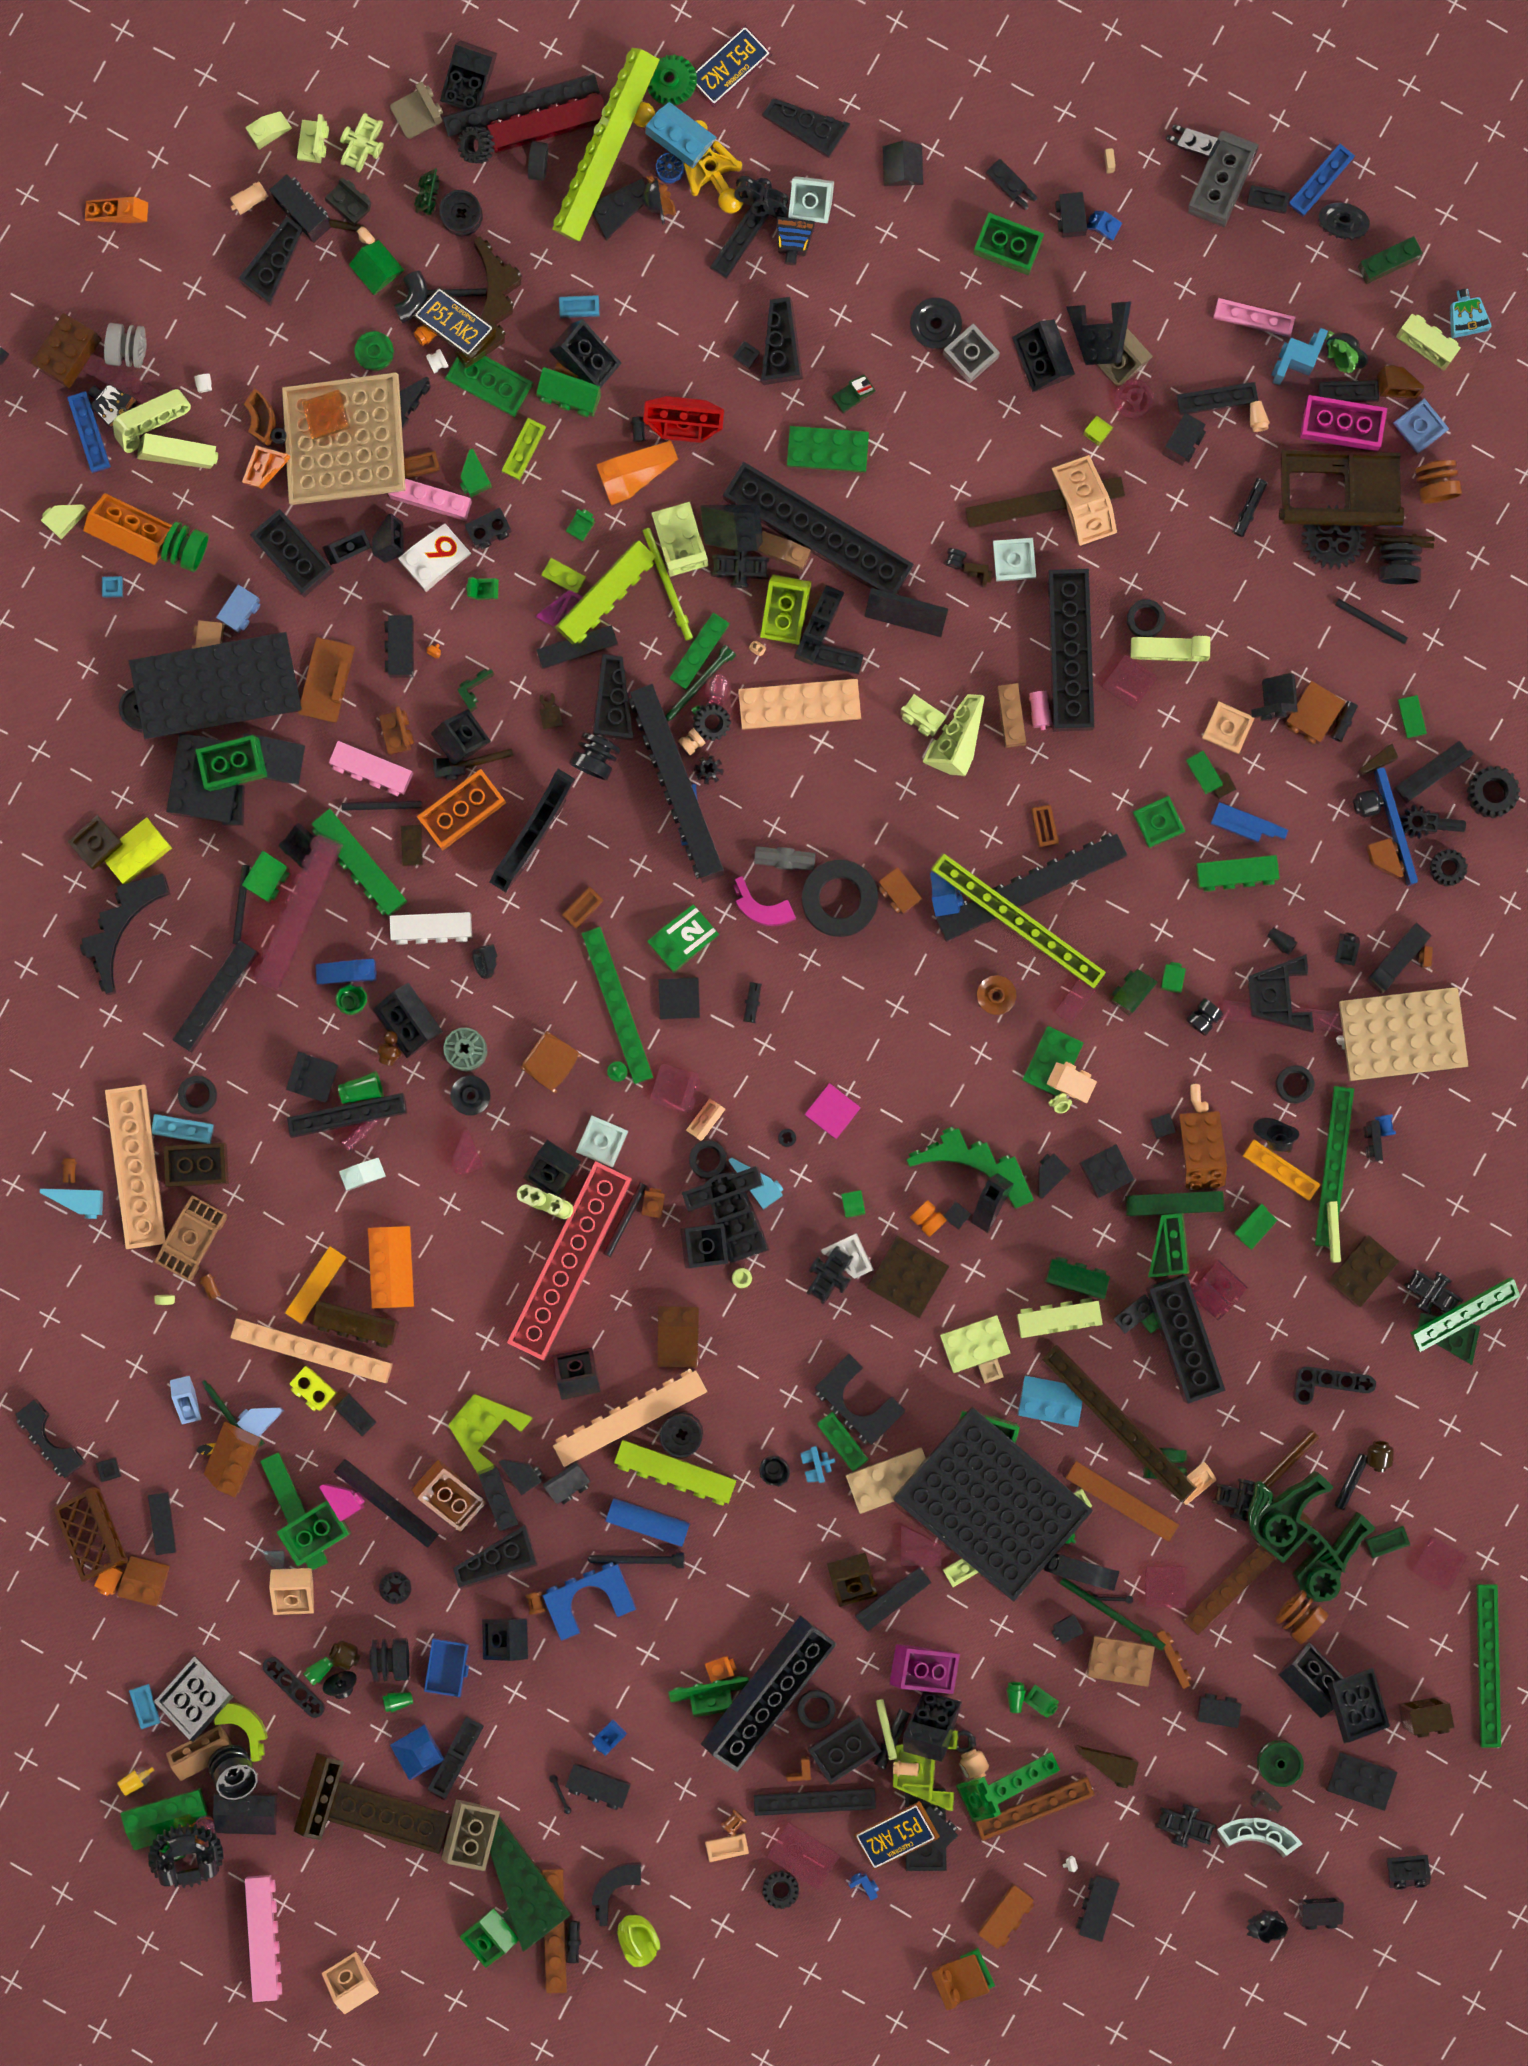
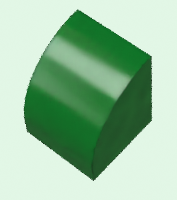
[841,1190,865,1218]

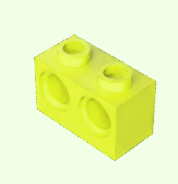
[290,1366,337,1411]

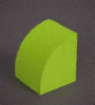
[1083,416,1113,446]

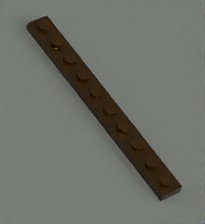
[1042,1345,1197,1502]

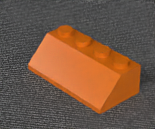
[83,493,172,565]
[368,1226,414,1309]

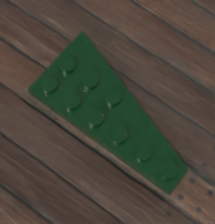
[490,1816,572,1952]

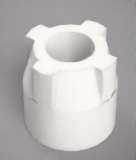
[194,374,212,393]

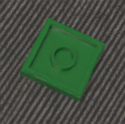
[1132,796,1186,848]

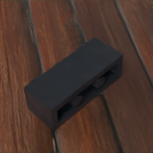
[385,615,414,678]
[477,1465,518,1531]
[565,1762,631,1810]
[1075,1874,1120,1942]

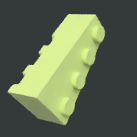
[1017,1298,1103,1338]

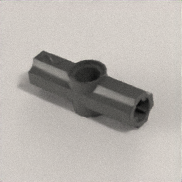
[754,847,816,871]

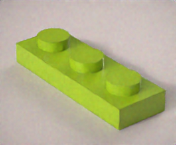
[502,418,546,481]

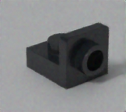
[1335,932,1360,966]

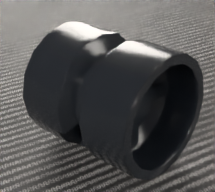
[1186,998,1224,1036]

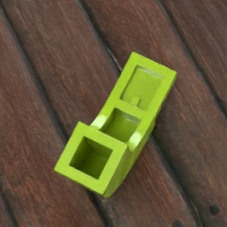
[214,1702,268,1762]

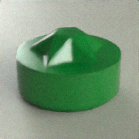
[607,1062,628,1082]

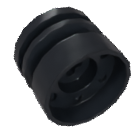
[439,190,483,237]
[1379,543,1422,585]
[569,732,621,781]
[660,1412,704,1458]
[369,1638,410,1682]
[208,1745,258,1800]

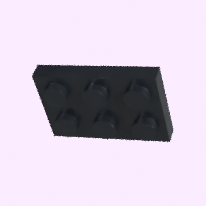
[1326,1752,1398,1811]

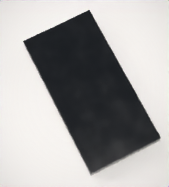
[864,588,948,637]
[905,1788,947,1871]

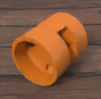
[910,1200,947,1237]

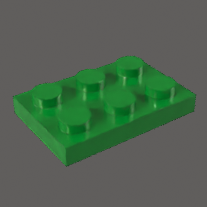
[1022,1026,1084,1096]

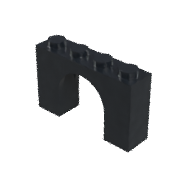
[815,1354,906,1445]

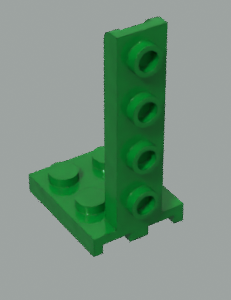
[956,1752,1060,1822]

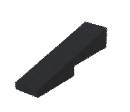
[427,1716,484,1800]

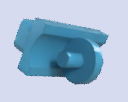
[801,1446,835,1483]

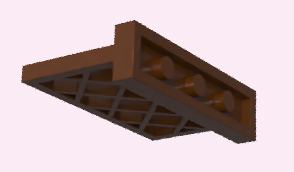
[53,1487,128,1582]

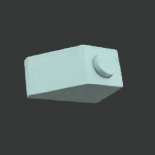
[339,1158,386,1191]

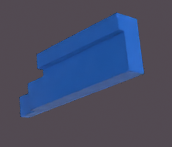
[1210,802,1289,843]

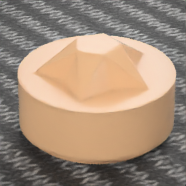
[357,226,375,244]

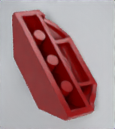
[643,396,724,443]

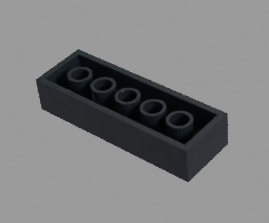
[1145,1274,1226,1404]

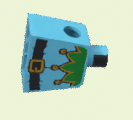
[1450,289,1492,338]

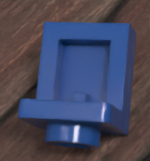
[1087,211,1122,240]
[592,1720,627,1756]
[848,1872,879,1901]

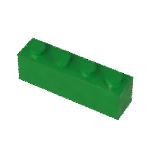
[1195,855,1280,892]

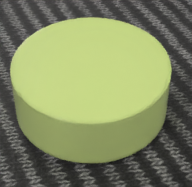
[732,1268,752,1288]
[154,1295,175,1305]

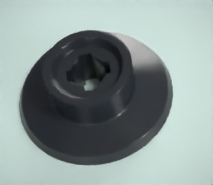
[322,1671,357,1699]

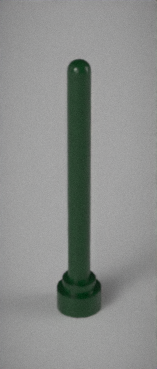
[665,645,736,721]

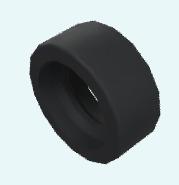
[528,142,548,181]
[1127,599,1165,637]
[1275,1065,1315,1104]
[178,1076,217,1114]
[689,1140,727,1179]
[797,1689,836,1729]

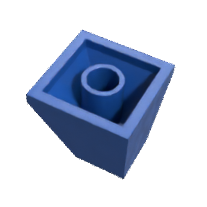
[390,1724,445,1780]

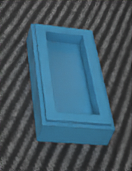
[559,295,600,318]
[129,1684,161,1729]

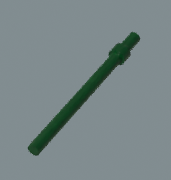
[1060,1578,1166,1651]

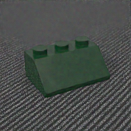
[1044,1256,1110,1299]

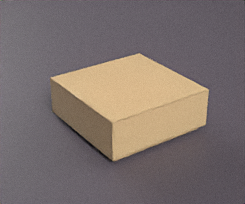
[1104,148,1116,174]
[978,1358,1003,1384]

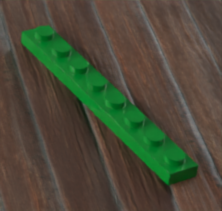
[582,927,654,1084]

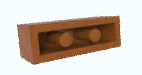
[977,1883,1034,1949]

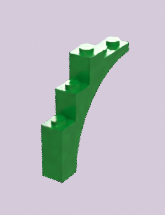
[906,1126,1034,1209]

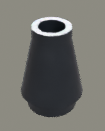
[1267,927,1298,955]

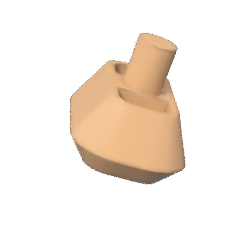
[749,641,766,656]

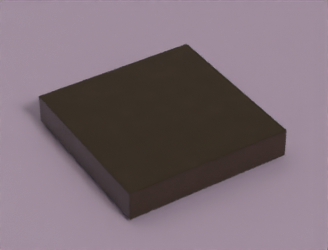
[68,815,123,870]

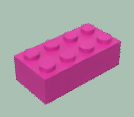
[1300,395,1387,452]

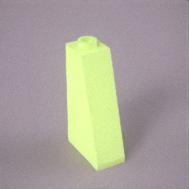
[137,433,218,469]

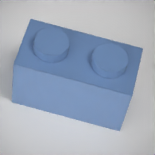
[216,585,261,633]

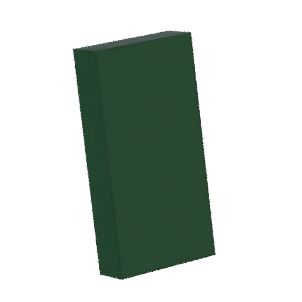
[1365,1526,1410,1559]

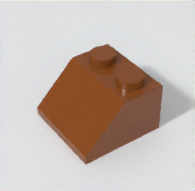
[117,1556,170,1606]

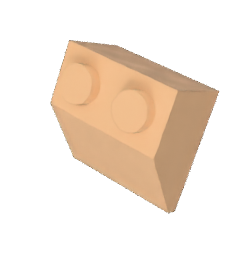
[269,1568,314,1615]
[322,1952,379,2014]

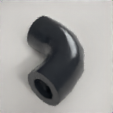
[394,270,428,323]

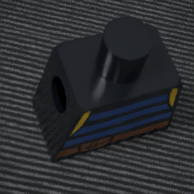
[777,216,815,265]

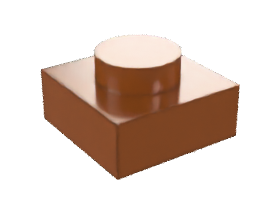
[1418,946,1433,968]

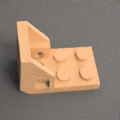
[1052,455,1117,546]

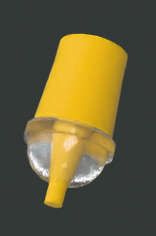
[117,1767,154,1796]

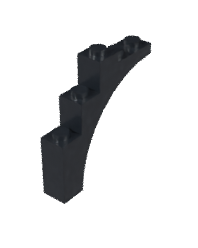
[489,768,575,893]
[80,873,171,995]

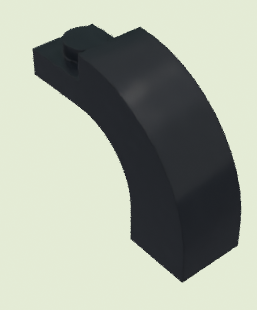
[1044,1553,1120,1591]
[592,1862,641,1926]

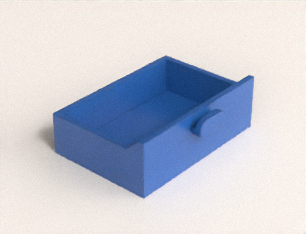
[424,1638,469,1698]

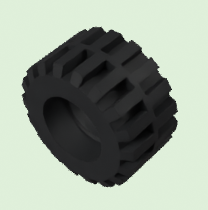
[1467,766,1520,818]

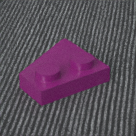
[535,590,583,628]

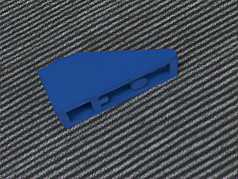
[316,959,377,985]

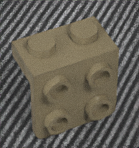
[390,82,443,139]

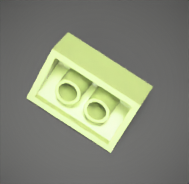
[1396,314,1461,371]

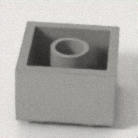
[943,323,1000,384]

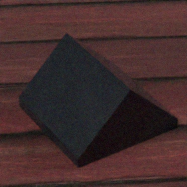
[883,141,923,186]

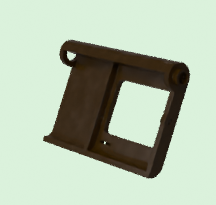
[1279,450,1404,527]

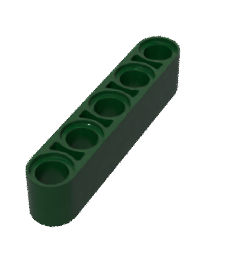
[1125,1191,1224,1216]

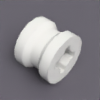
[426,349,449,374]

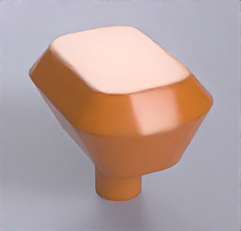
[426,644,441,658]

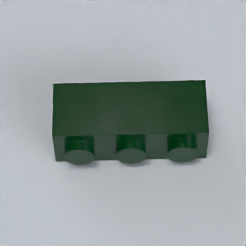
[1358,236,1423,285]

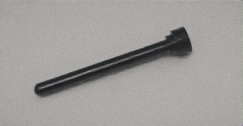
[587,1552,685,1569]

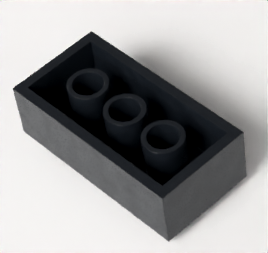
[250,509,334,598]

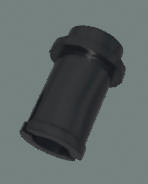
[630,416,646,442]
[271,428,287,444]

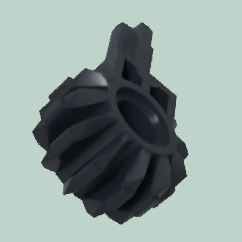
[1400,805,1466,839]

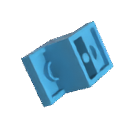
[1271,328,1328,385]

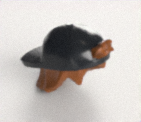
[641,175,676,225]

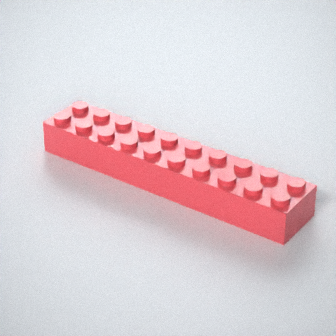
[507,1161,632,1361]

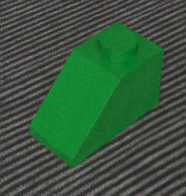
[460,448,492,497]

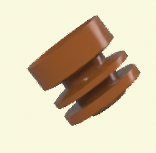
[1415,460,1463,504]
[1275,1590,1329,1645]

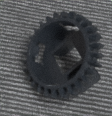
[148,1823,224,1888]

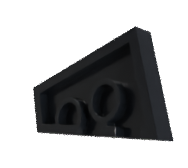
[592,179,645,241]

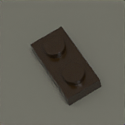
[401,825,423,866]

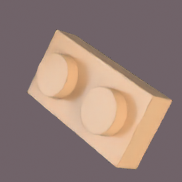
[686,1098,725,1141]

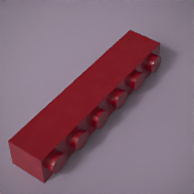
[488,93,605,153]

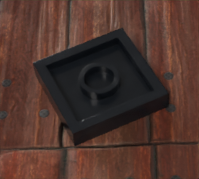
[658,978,700,1020]

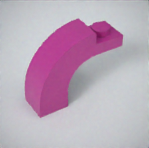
[733,876,796,926]

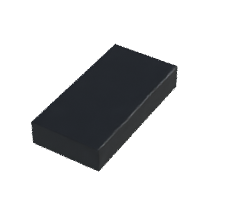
[334,1394,377,1436]

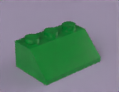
[536,367,601,418]

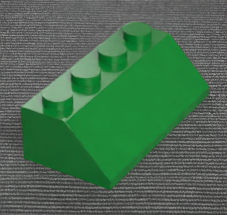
[120,1788,212,1850]

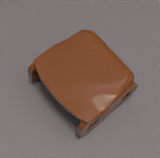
[520,1031,583,1094]

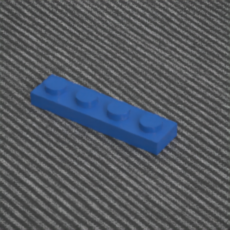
[1288,144,1355,217]
[67,391,111,473]

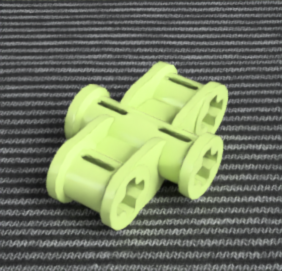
[340,113,384,172]
[517,1185,573,1219]

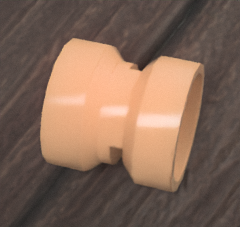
[678,728,706,756]

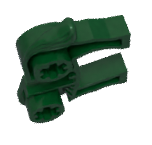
[1248,1470,1376,1602]

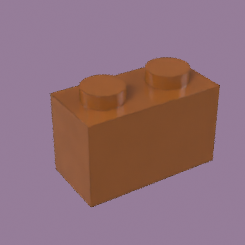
[878,867,922,915]

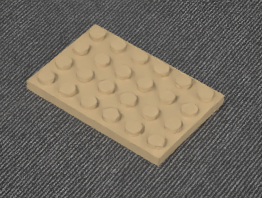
[1339,987,1468,1081]

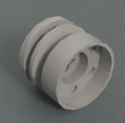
[104,323,147,368]

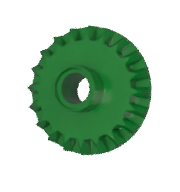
[647,54,697,106]

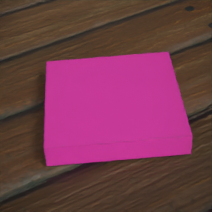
[805,1083,861,1139]

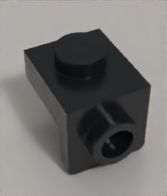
[433,758,466,781]

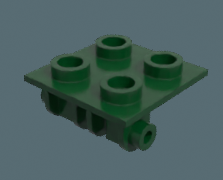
[414,168,440,215]

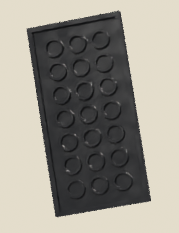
[128,632,302,740]

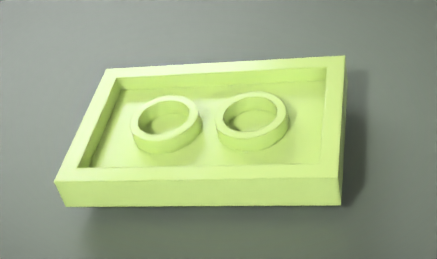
[940,1315,1010,1373]

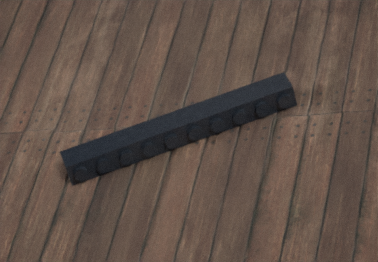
[936,833,1128,942]

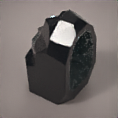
[472,944,498,979]

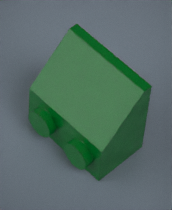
[460,1908,519,1968]

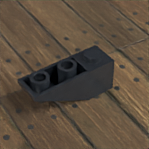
[400,377,431,428]
[971,1173,1014,1233]

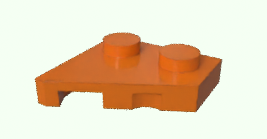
[242,445,291,489]

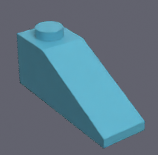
[728,1158,784,1210]
[40,1189,103,1219]

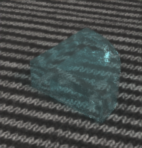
[263,1551,285,1569]

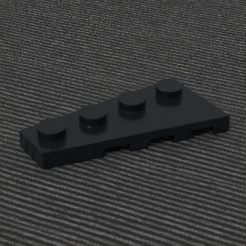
[762,98,850,158]

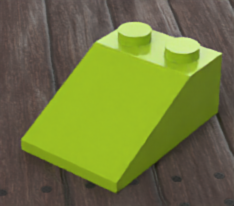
[760,574,811,645]

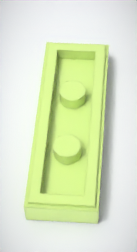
[1327,1201,1341,1263]

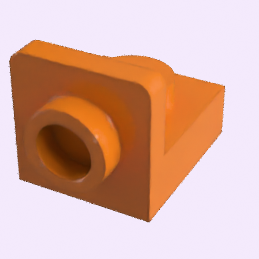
[705,1655,737,1683]

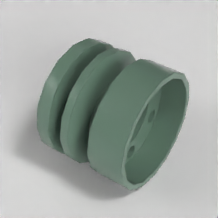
[444,1028,487,1071]

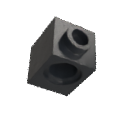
[1051,1614,1084,1644]

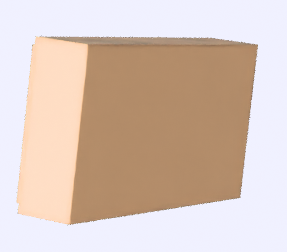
[705,1833,749,1862]

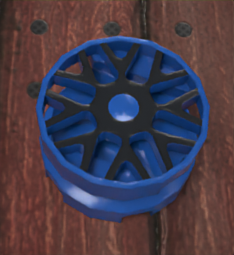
[656,153,684,184]

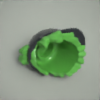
[1325,331,1368,373]

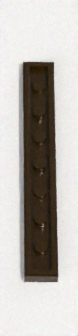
[965,477,1125,528]

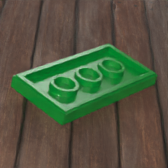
[445,356,534,418]

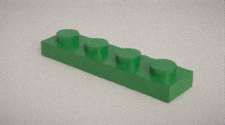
[669,612,730,690]

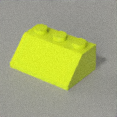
[104,817,172,884]

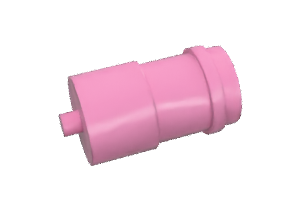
[1029,691,1052,730]

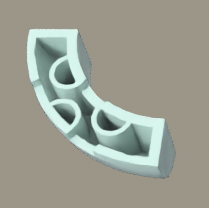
[1217,1818,1302,1858]

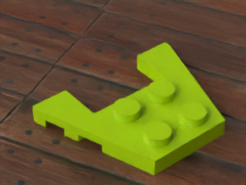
[448,1394,533,1472]
[893,1731,958,1811]

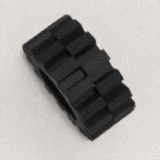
[457,127,495,163]
[693,703,731,741]
[1430,849,1468,886]
[763,1871,799,1909]

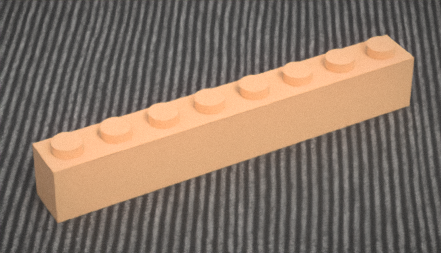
[231,1319,393,1383]
[553,1369,708,1467]

